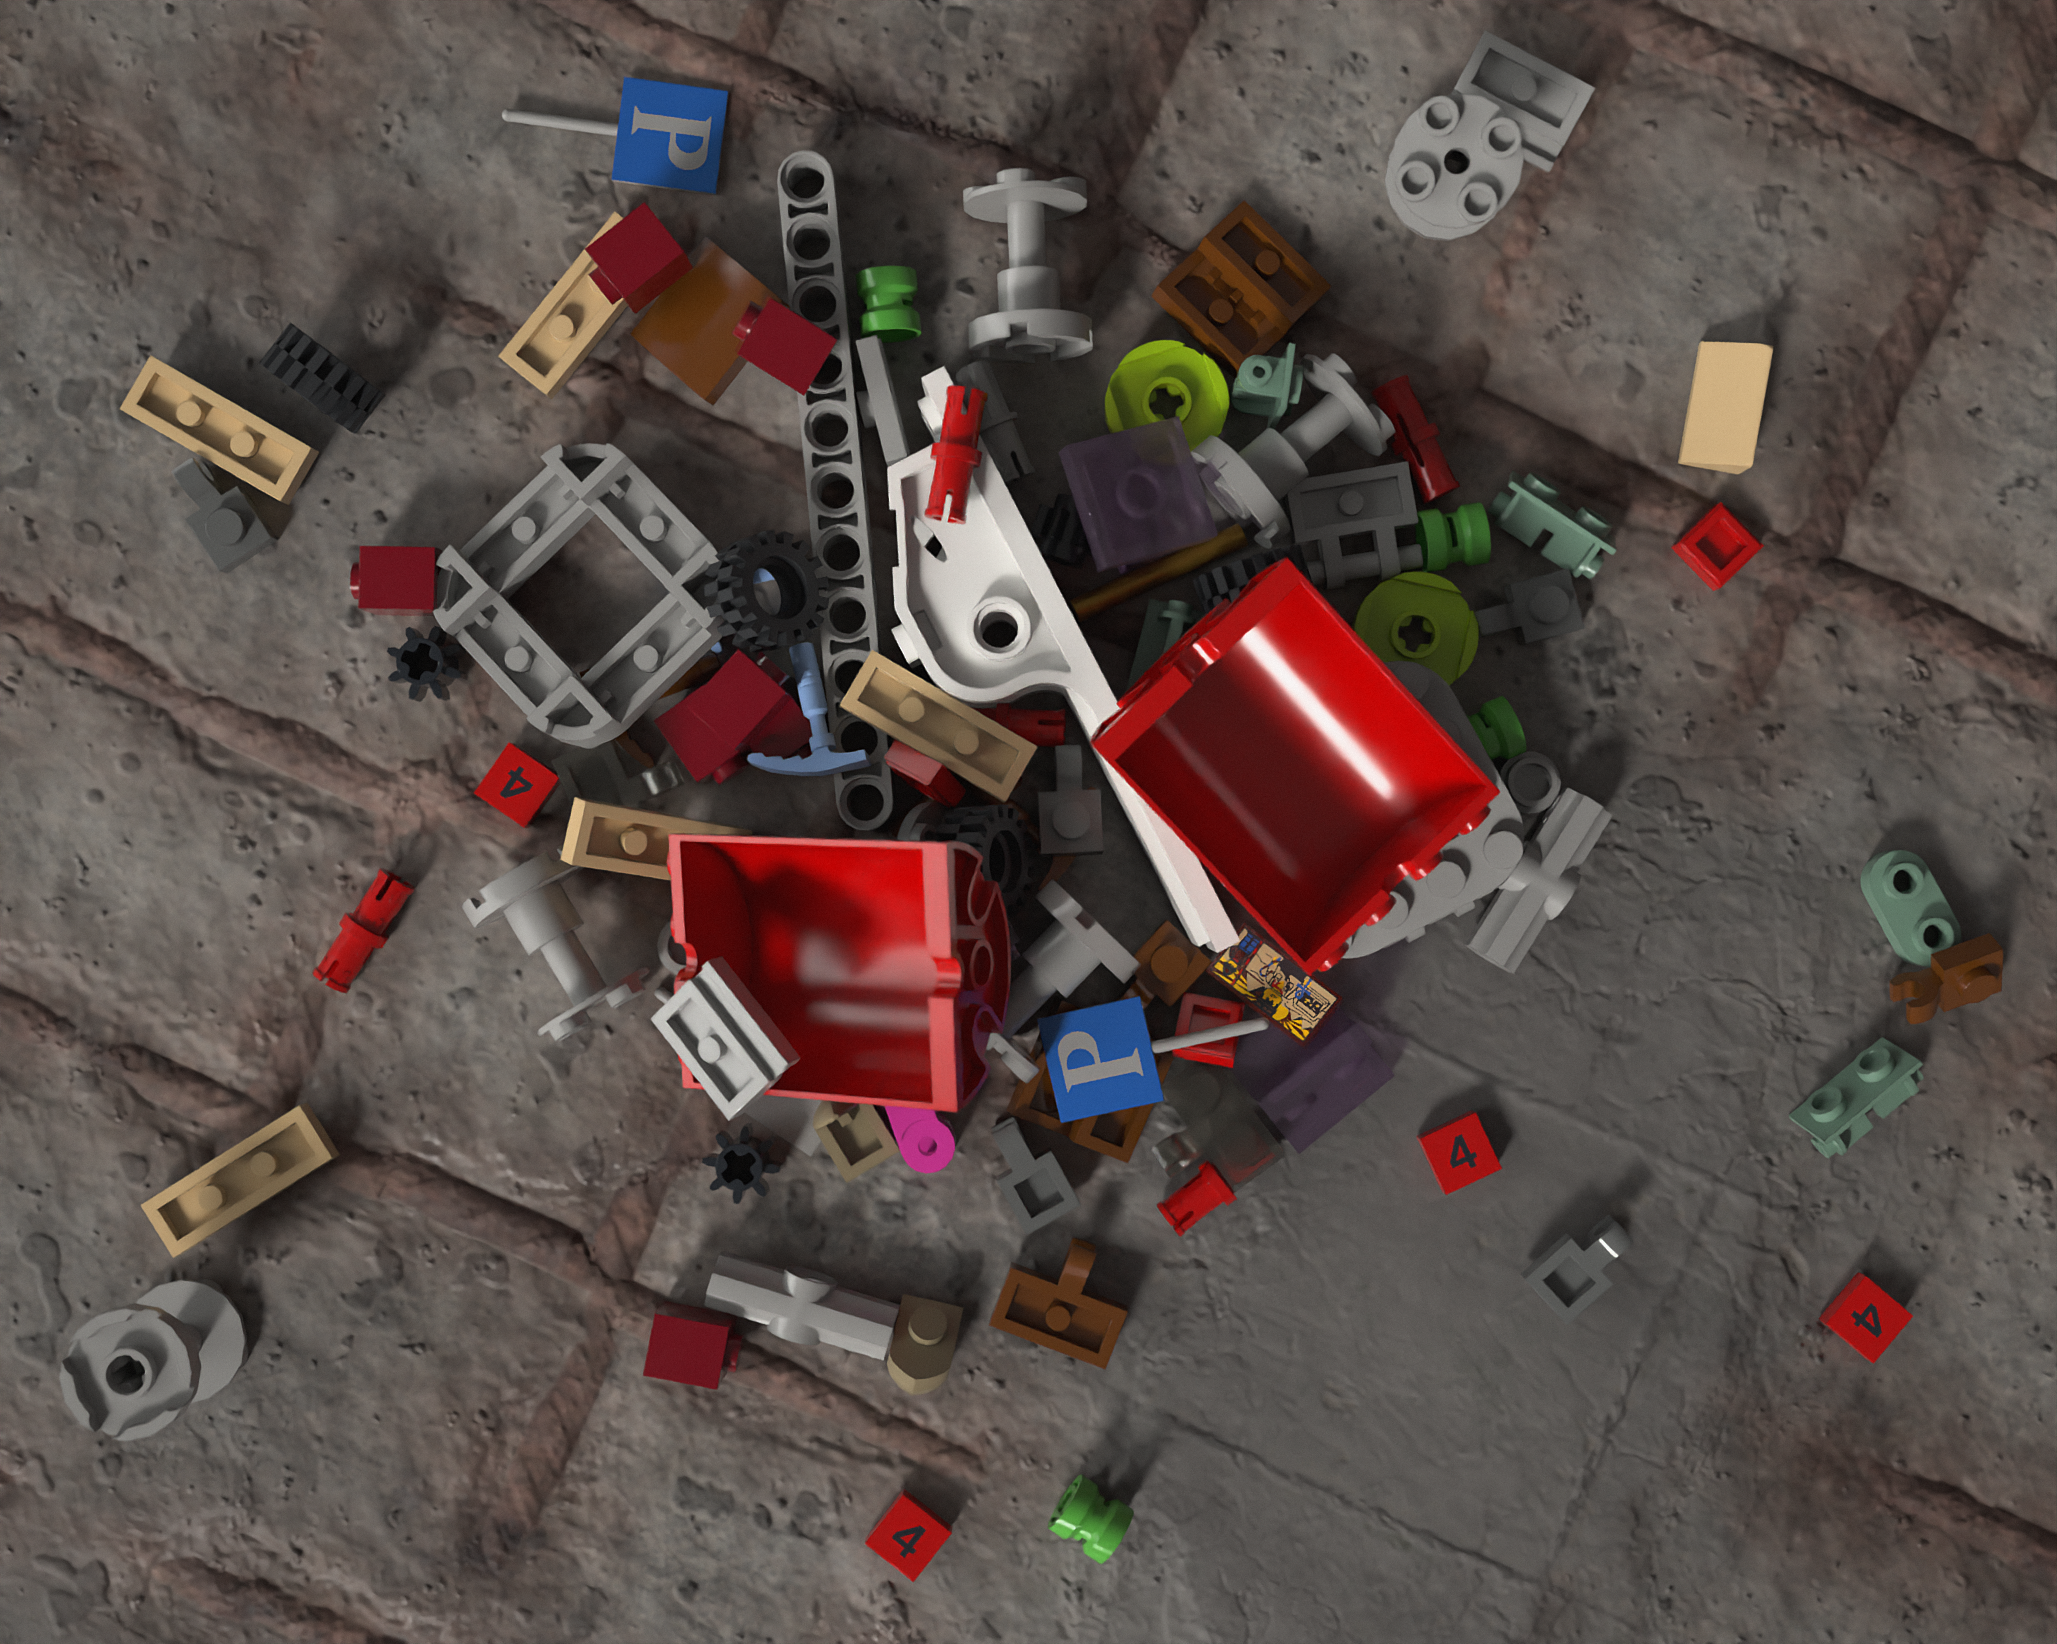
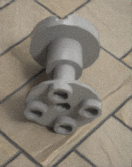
[1384,93,1524,241]
[963,168,1093,363]
[1190,353,1395,549]
[462,844,650,1041]
[986,879,1141,1084]
[60,1279,249,1441]

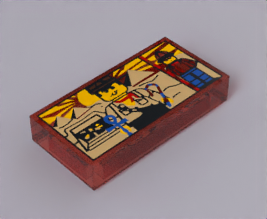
[1206,923,1344,1050]

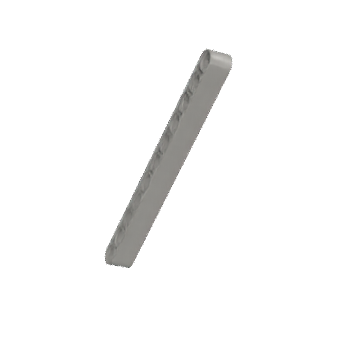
[777,150,897,831]

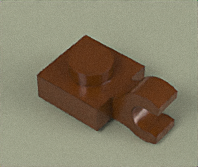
[1113,920,1212,1009]
[1889,933,2003,1024]

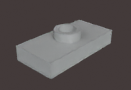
[856,335,911,467]

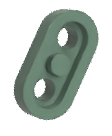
[1861,850,1962,967]

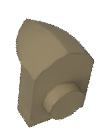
[812,1100,900,1183]
[887,1294,963,1396]

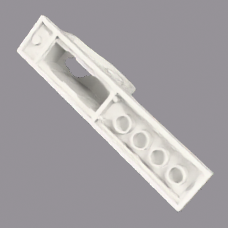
[887,366,1240,953]

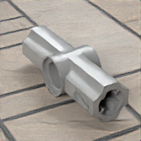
[1465,787,1613,974]
[704,1251,900,1360]

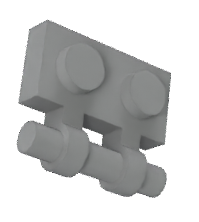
[1284,461,1423,590]

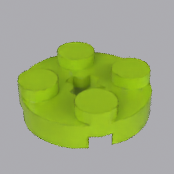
[1104,340,1229,468]
[1352,572,1479,686]

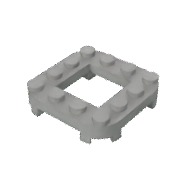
[433,443,725,749]
[1342,661,1524,958]

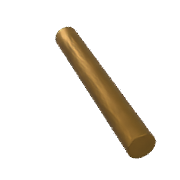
[1070,523,1248,622]

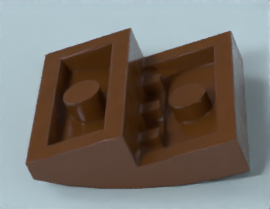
[1151,200,1332,379]
[630,236,790,406]
[1006,996,1174,1163]

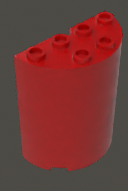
[1090,558,1501,976]
[667,833,1011,1112]

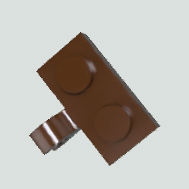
[989,1236,1128,1370]

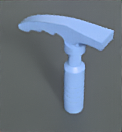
[747,642,871,776]

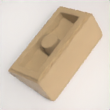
[1678,341,1773,474]

